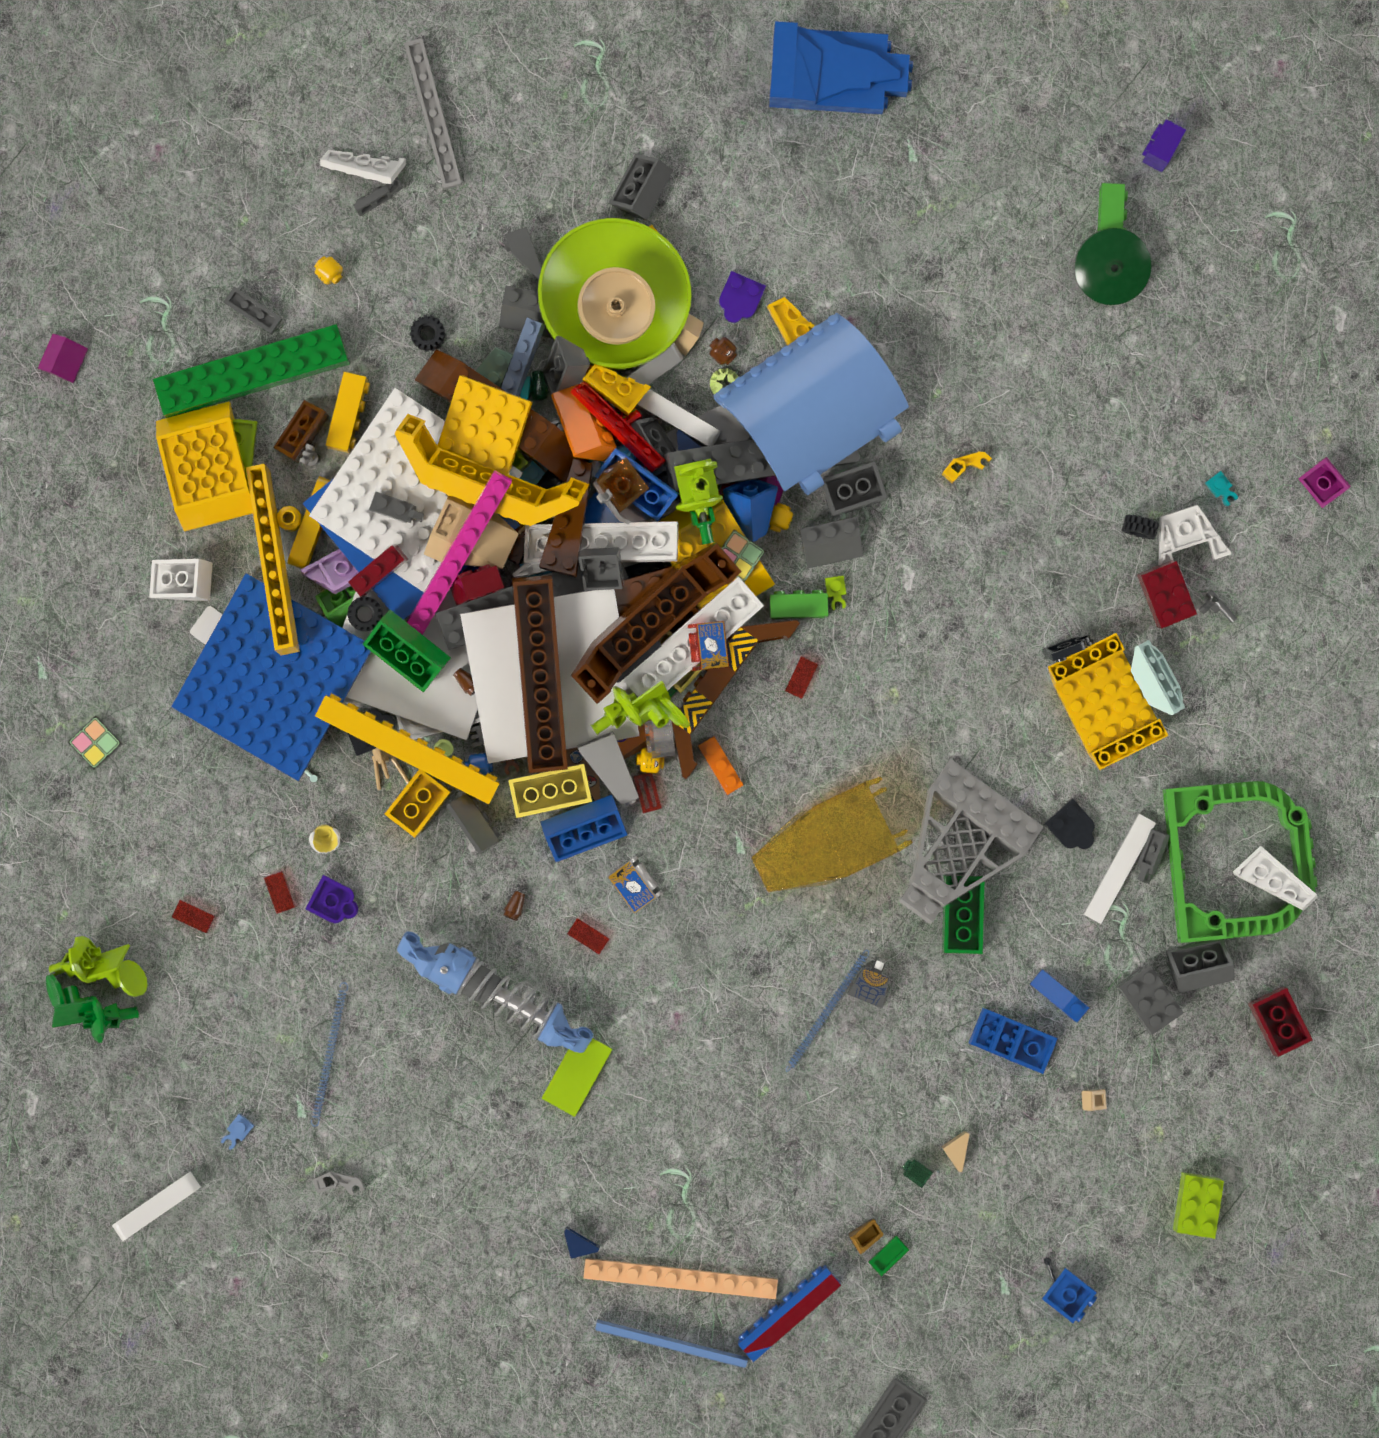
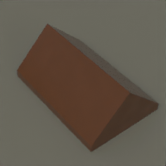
[273,400,329,464]

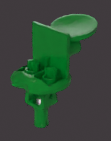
[46,974,139,1043]

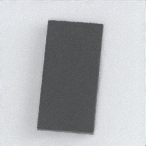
[853,1377,927,1438]

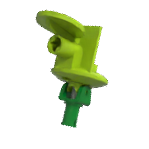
[674,459,723,545]

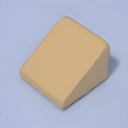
[1082,1089,1107,1111]

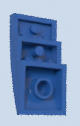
[969,1008,1058,1074]

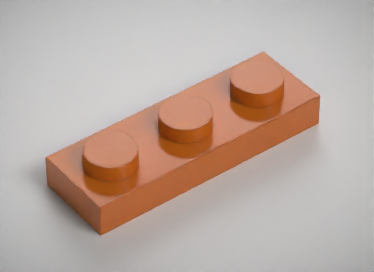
[698,736,744,795]

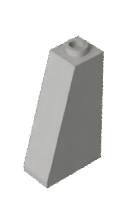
[577,731,639,805]

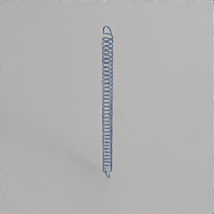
[786,950,869,1072]
[311,982,348,1126]

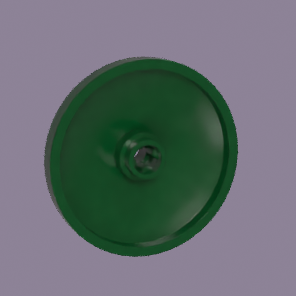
[1074,228,1152,305]

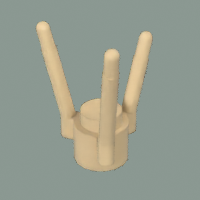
[372,748,410,790]

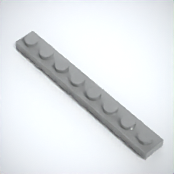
[404,38,462,190]

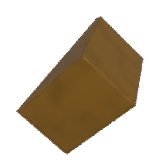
[849,1219,884,1254]

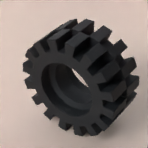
[410,315,446,352]
[1122,514,1159,540]
[347,596,383,631]

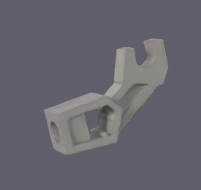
[313,1171,365,1195]

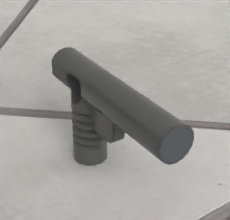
[1199,590,1237,623]

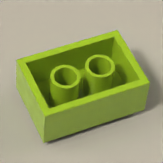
[1173,1172,1224,1239]

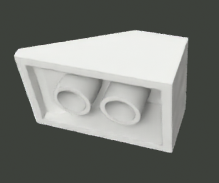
[149,559,213,601]

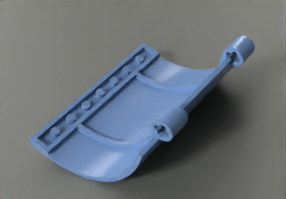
[713,313,909,495]

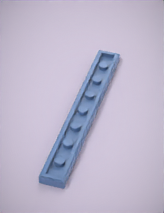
[595,1319,748,1368]

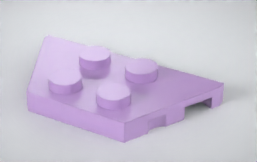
[301,549,359,594]

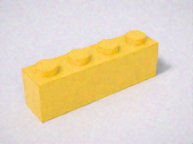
[325,372,370,453]

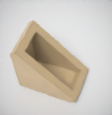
[674,314,704,356]
[941,1131,970,1172]

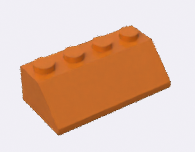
[551,384,617,462]

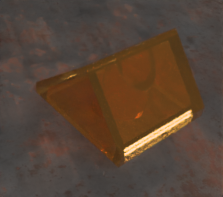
[596,457,649,513]

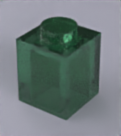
[901,1157,933,1188]

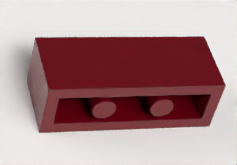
[348,544,409,597]

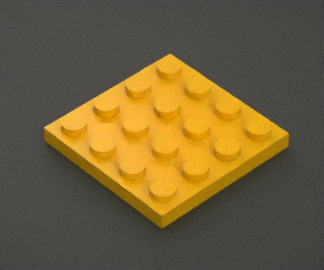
[437,375,532,476]

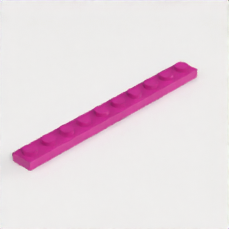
[407,470,512,635]

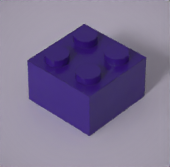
[1142,119,1186,172]

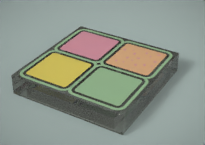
[722,529,766,583]
[68,716,123,770]

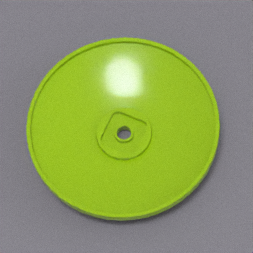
[538,218,691,369]

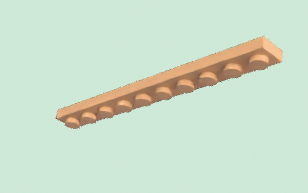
[583,1258,778,1299]

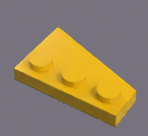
[767,297,814,346]
[582,364,651,416]

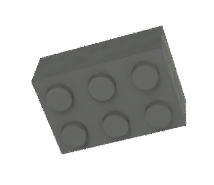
[821,462,888,518]
[1116,964,1184,1035]

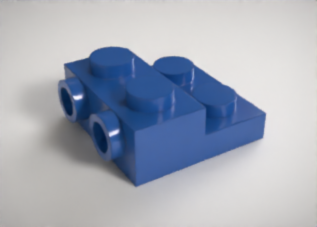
[1042,1268,1097,1323]

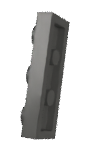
[224,286,283,335]

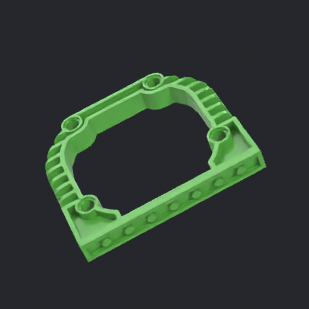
[1162,781,1317,943]

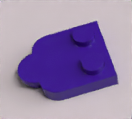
[719,271,766,323]
[305,875,358,923]

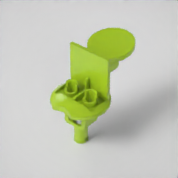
[590,681,690,735]
[49,936,148,997]

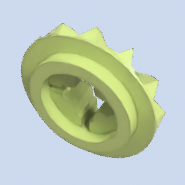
[710,368,738,394]

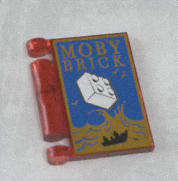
[688,621,729,671]

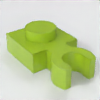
[824,575,846,610]

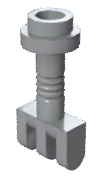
[299,444,319,467]

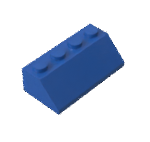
[595,448,679,522]
[540,795,627,862]

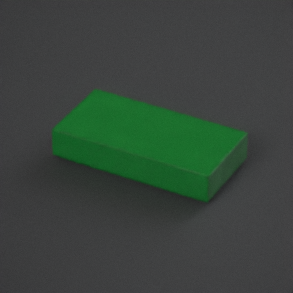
[868,1235,909,1277]

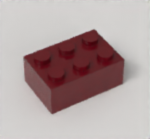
[1137,560,1197,629]
[450,564,504,606]
[1248,987,1313,1057]

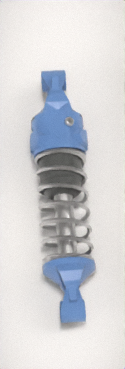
[397,931,593,1053]

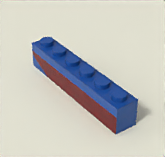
[738,1265,842,1362]

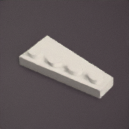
[320,150,406,184]
[1233,846,1317,911]

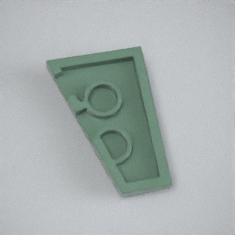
[476,347,513,388]

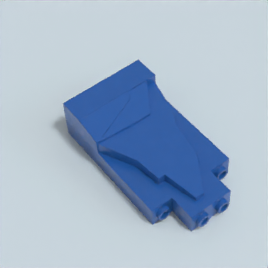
[769,21,913,114]

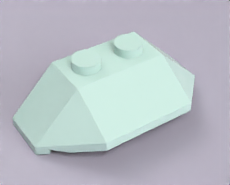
[1131,640,1185,715]

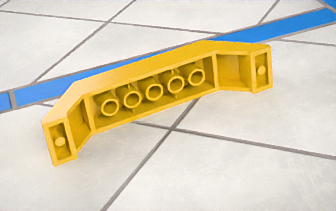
[395,414,589,526]

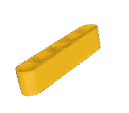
[287,476,331,569]

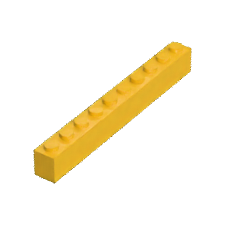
[246,464,300,656]
[315,693,499,804]

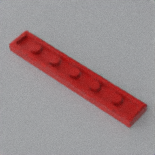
[570,381,666,473]

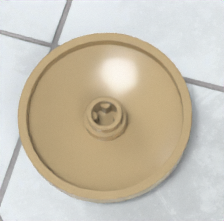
[578,267,655,345]

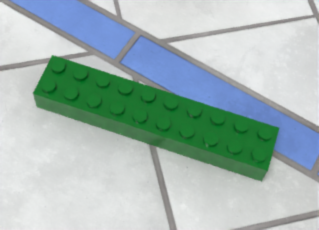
[153,324,350,418]

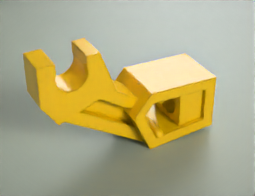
[942,451,992,483]

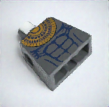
[847,960,889,1008]

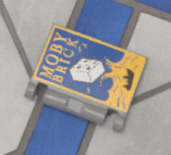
[608,855,664,914]

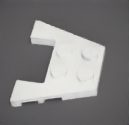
[1158,505,1231,565]

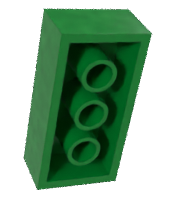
[362,610,451,693]
[942,875,985,954]

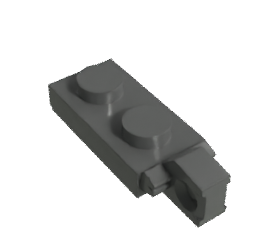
[353,177,403,216]
[369,491,424,523]
[1137,829,1170,884]

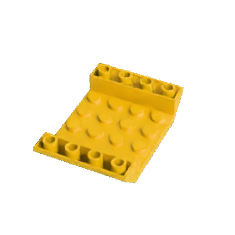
[156,401,253,532]
[658,491,775,609]
[1047,633,1169,770]

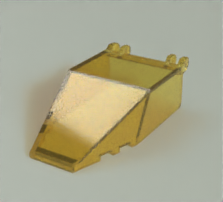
[751,776,913,892]

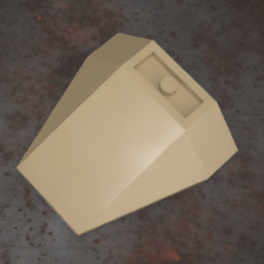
[424,496,519,569]

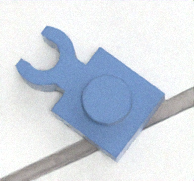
[221,1114,255,1150]

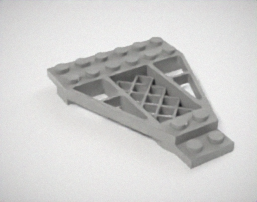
[899,759,1044,924]

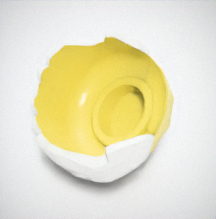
[309,825,340,854]

